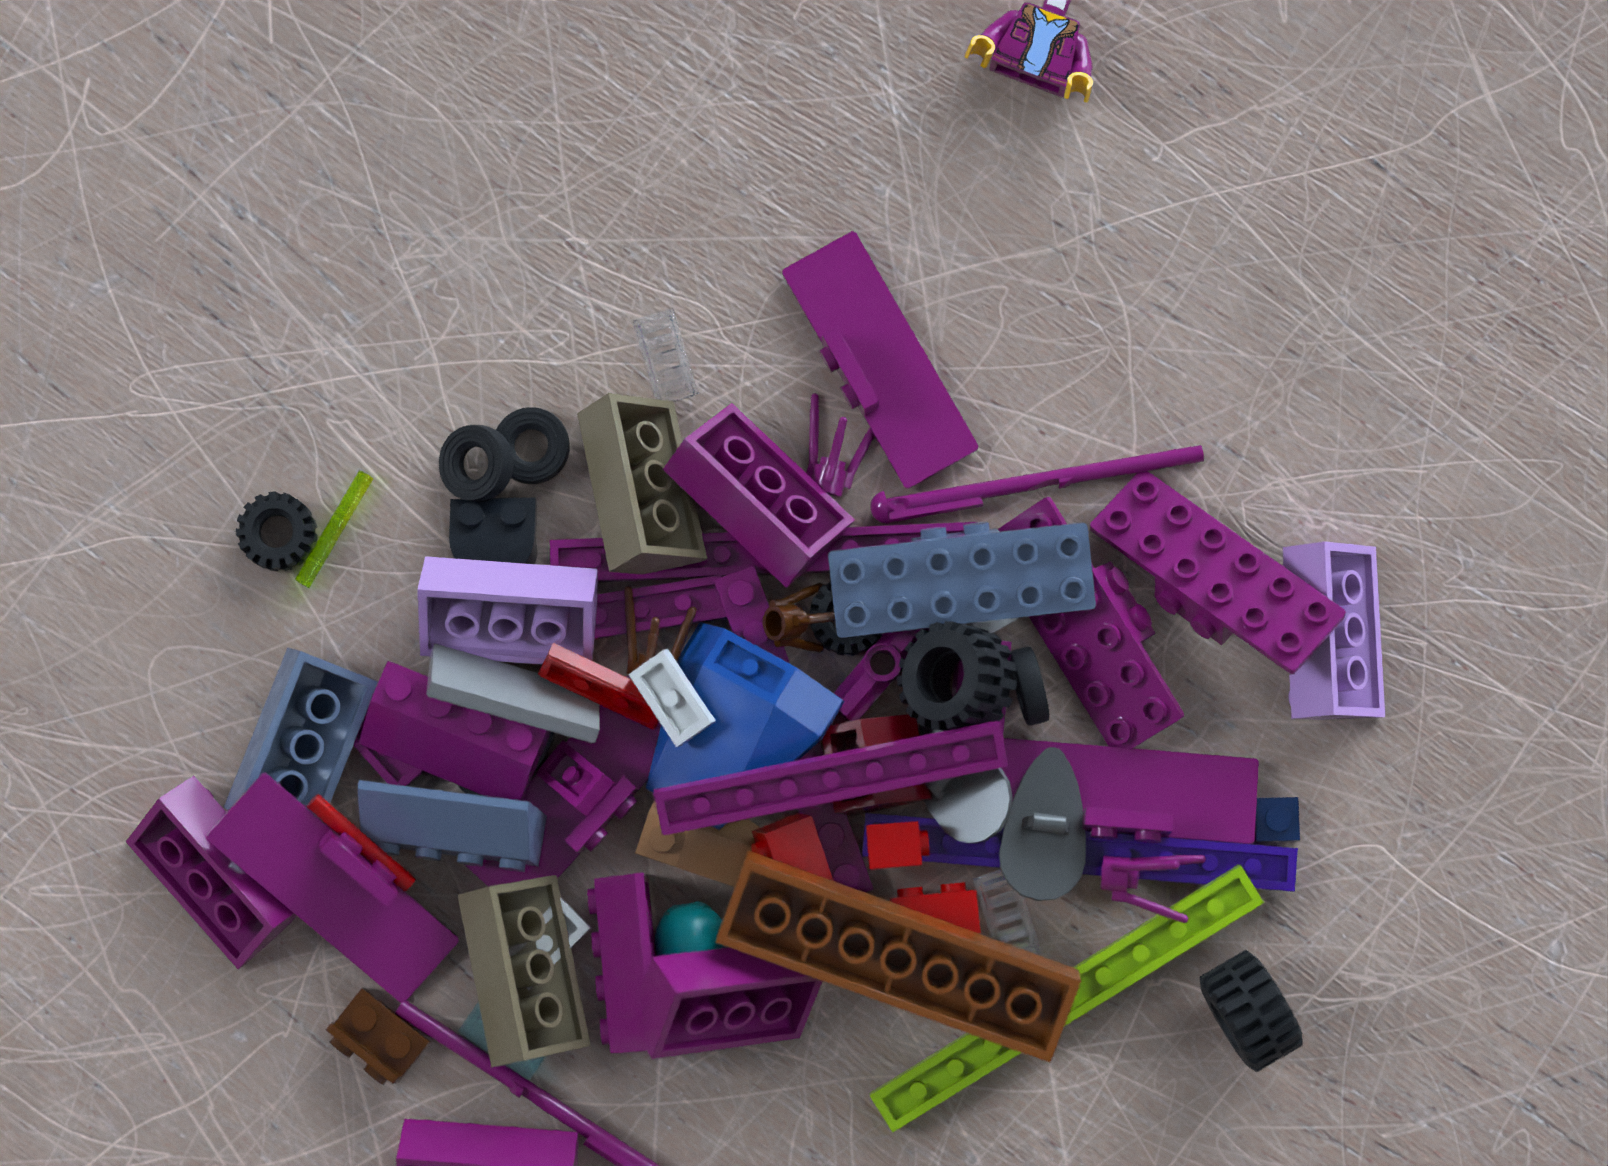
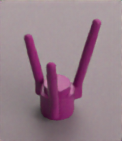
[806,393,875,497]
[1101,855,1206,923]

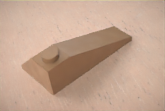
[635,798,760,887]

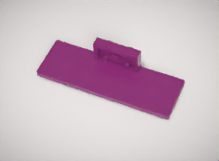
[782,231,979,489]
[1090,471,1346,674]
[998,497,1184,750]
[464,675,661,887]
[1002,738,1259,844]
[207,773,459,1003]

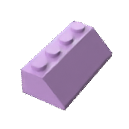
[1282,541,1385,720]
[418,557,598,664]

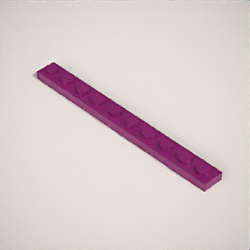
[550,522,977,583]

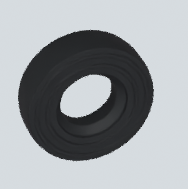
[496,407,570,484]
[439,425,514,502]
[1010,647,1050,725]

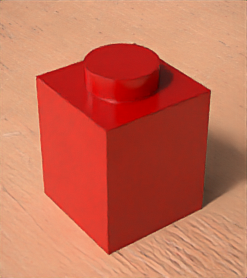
[866,821,930,870]

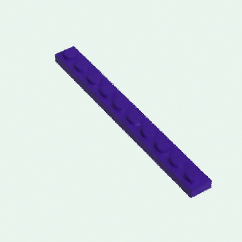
[862,813,1298,892]

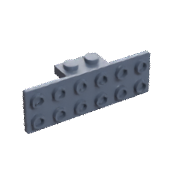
[828,522,1096,638]

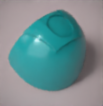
[654,901,729,956]

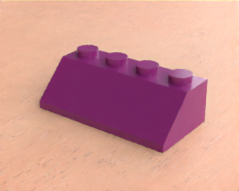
[663,403,855,588]
[359,660,551,801]
[126,775,297,970]
[587,872,656,1054]
[640,947,823,1059]
[396,1118,578,1166]

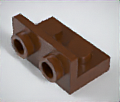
[326,988,431,1085]

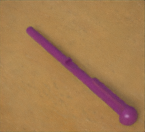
[870,445,1204,523]
[395,1000,660,1166]

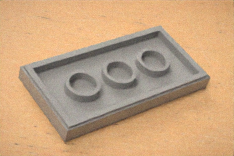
[426,643,600,743]

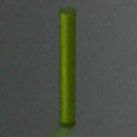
[295,470,374,588]

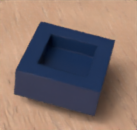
[1255,797,1300,842]

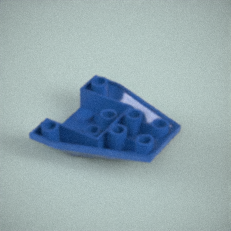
[646,622,844,830]

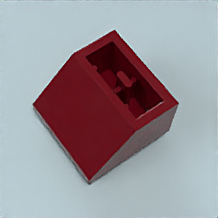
[822,714,933,816]

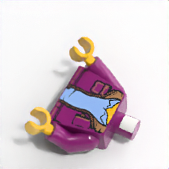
[964,0,1093,102]

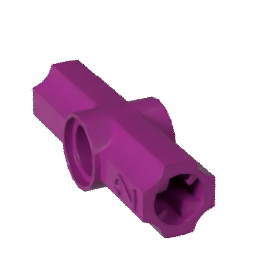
[834,628,929,721]

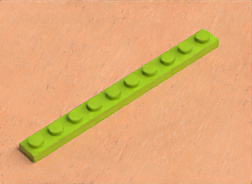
[869,864,1264,1133]

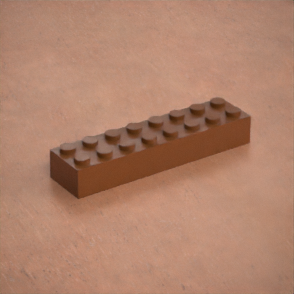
[716,851,1081,1063]

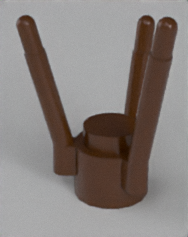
[763,583,835,653]
[624,586,697,674]

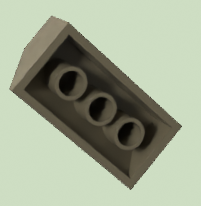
[577,393,707,575]
[457,875,591,1067]

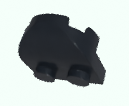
[449,497,538,564]

